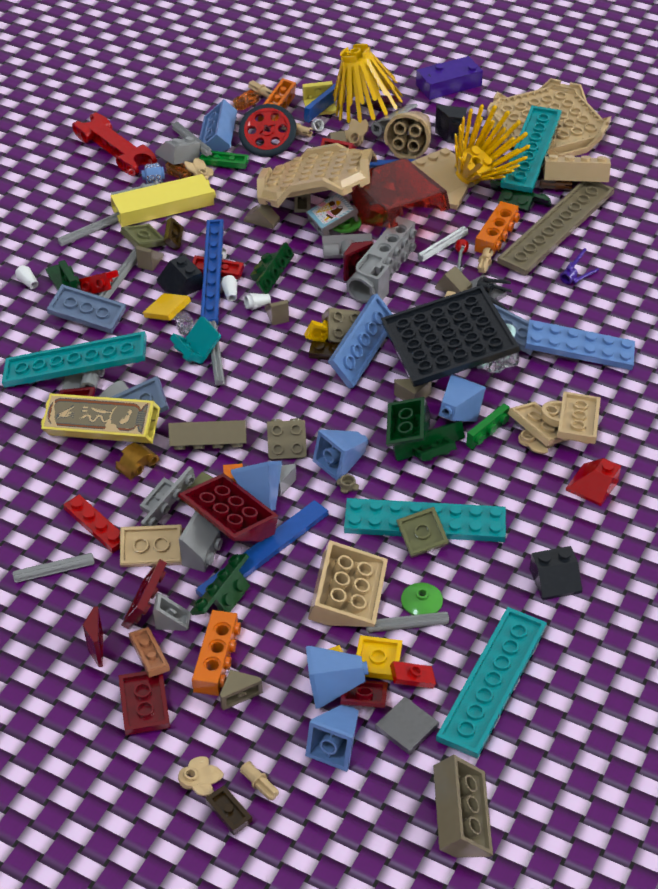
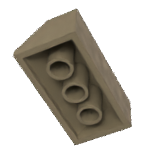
[168,420,247,450]
[433,755,493,858]

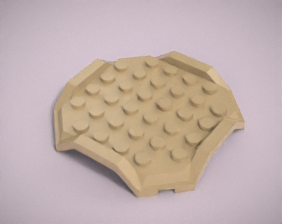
[487,78,612,157]
[257,143,377,208]

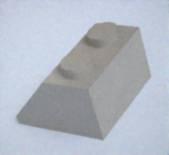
[155,136,200,165]
[179,511,223,572]

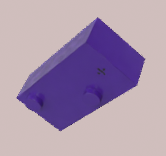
[416,56,483,100]

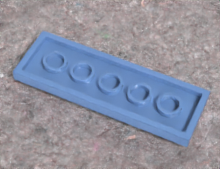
[328,293,392,389]
[525,319,635,370]

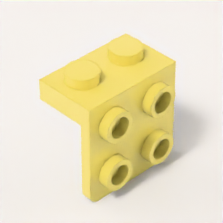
[302,81,336,115]

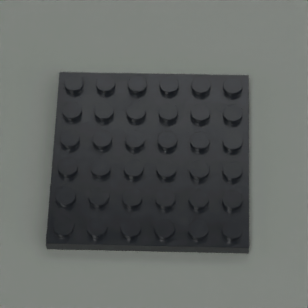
[381,285,520,387]

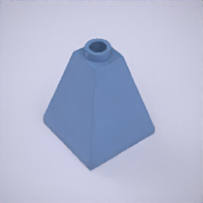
[439,374,486,422]
[312,429,368,481]
[231,461,282,511]
[306,646,369,709]
[305,705,359,772]

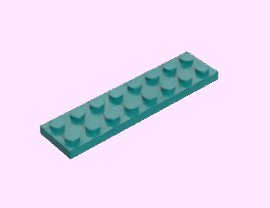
[500,105,562,193]
[2,331,147,388]
[344,498,506,542]
[436,607,547,759]

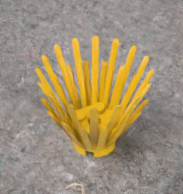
[333,43,403,123]
[454,104,530,185]

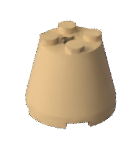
[384,111,431,159]

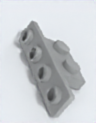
[140,466,195,526]

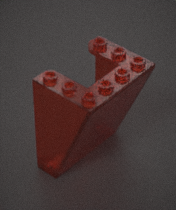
[351,158,451,228]

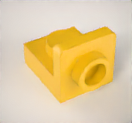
[304,320,328,342]

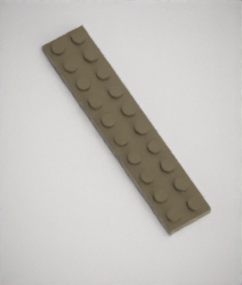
[497,181,614,276]

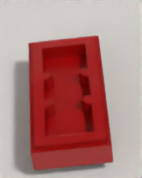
[390,661,436,689]

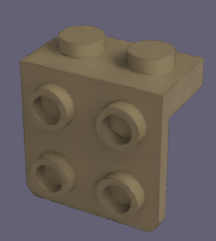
[322,308,361,344]
[267,418,307,460]

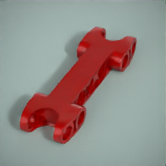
[72,112,157,176]

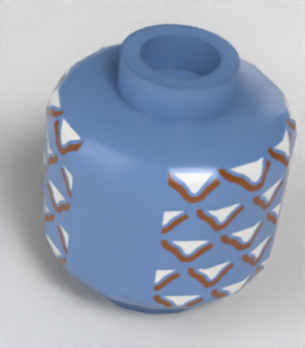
[141,163,165,184]

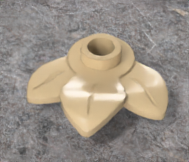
[345,119,369,147]
[184,158,214,180]
[518,430,555,454]
[178,756,224,796]

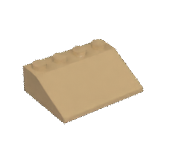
[395,148,475,206]
[542,155,611,182]
[308,540,388,627]

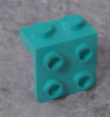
[170,316,221,364]

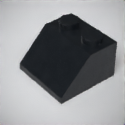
[435,105,467,143]
[157,254,203,296]
[529,546,582,600]

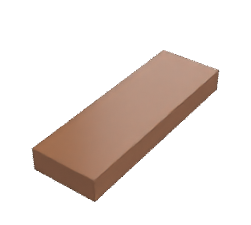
[128,627,170,677]

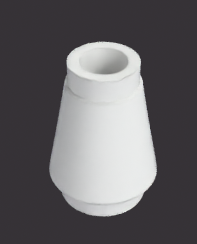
[15,265,39,289]
[221,275,238,301]
[244,293,271,310]

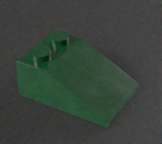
[386,397,430,447]

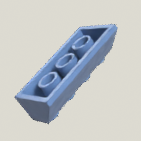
[199,99,237,154]

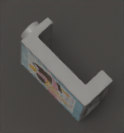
[306,193,359,236]

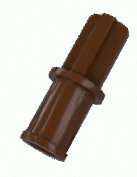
[540,178,572,191]

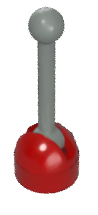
[455,239,469,271]

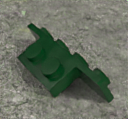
[489,180,551,213]
[250,242,294,294]
[46,260,80,291]
[393,421,465,461]
[190,553,251,615]

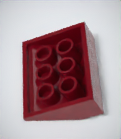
[178,473,278,542]

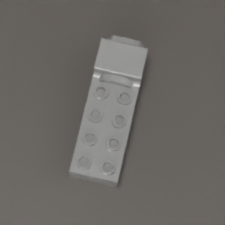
[346,216,417,303]

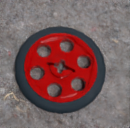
[238,104,297,157]

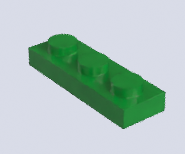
[199,151,249,169]
[466,403,510,449]

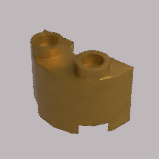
[115,442,160,480]

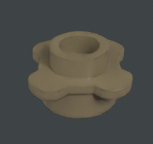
[337,474,359,494]

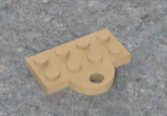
[541,391,601,444]

